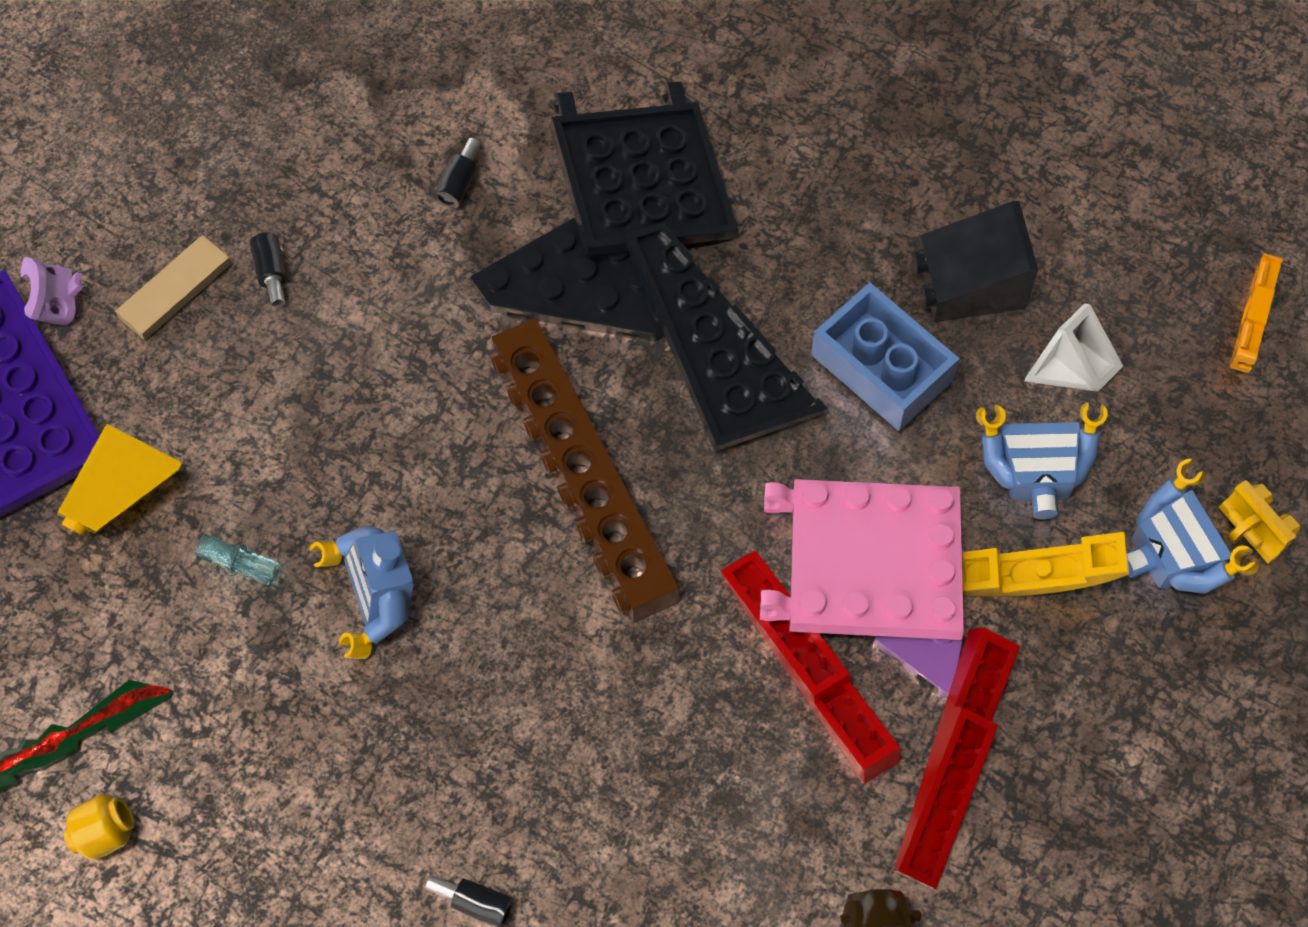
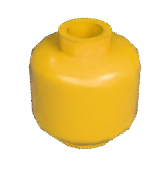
[63,794,134,860]

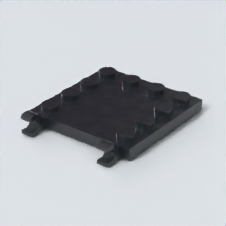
[549,81,738,256]

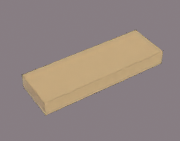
[115,235,232,341]

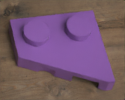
[873,617,966,698]

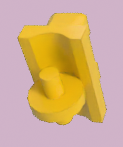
[1218,480,1300,564]

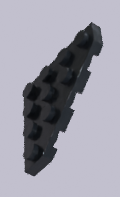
[470,217,665,342]

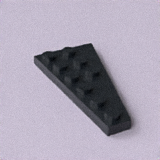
[624,222,828,452]

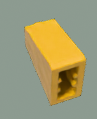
[57,424,182,536]

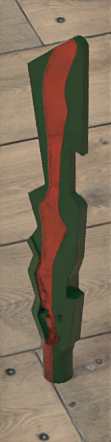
[0,680,173,792]

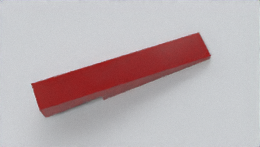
[720,550,900,784]
[894,627,1020,889]

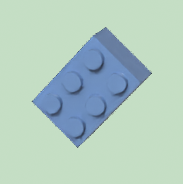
[811,282,960,431]

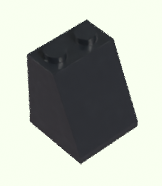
[912,201,1038,323]

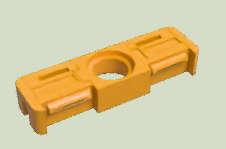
[1229,252,1283,374]

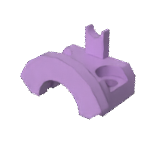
[20,257,84,326]

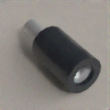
[432,138,481,209]
[249,233,287,307]
[425,875,513,927]

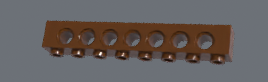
[489,318,679,624]

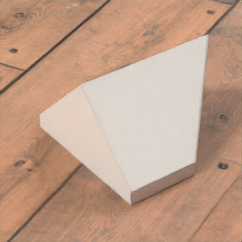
[1024,303,1123,392]

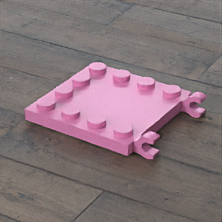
[760,479,964,640]

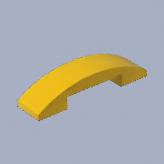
[962,532,1129,597]

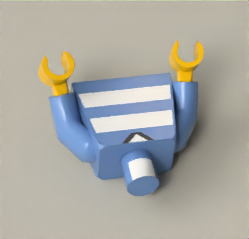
[976,402,1108,520]
[1127,459,1259,594]
[309,526,413,659]

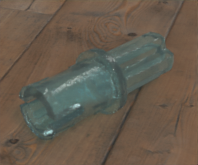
[195,534,280,585]

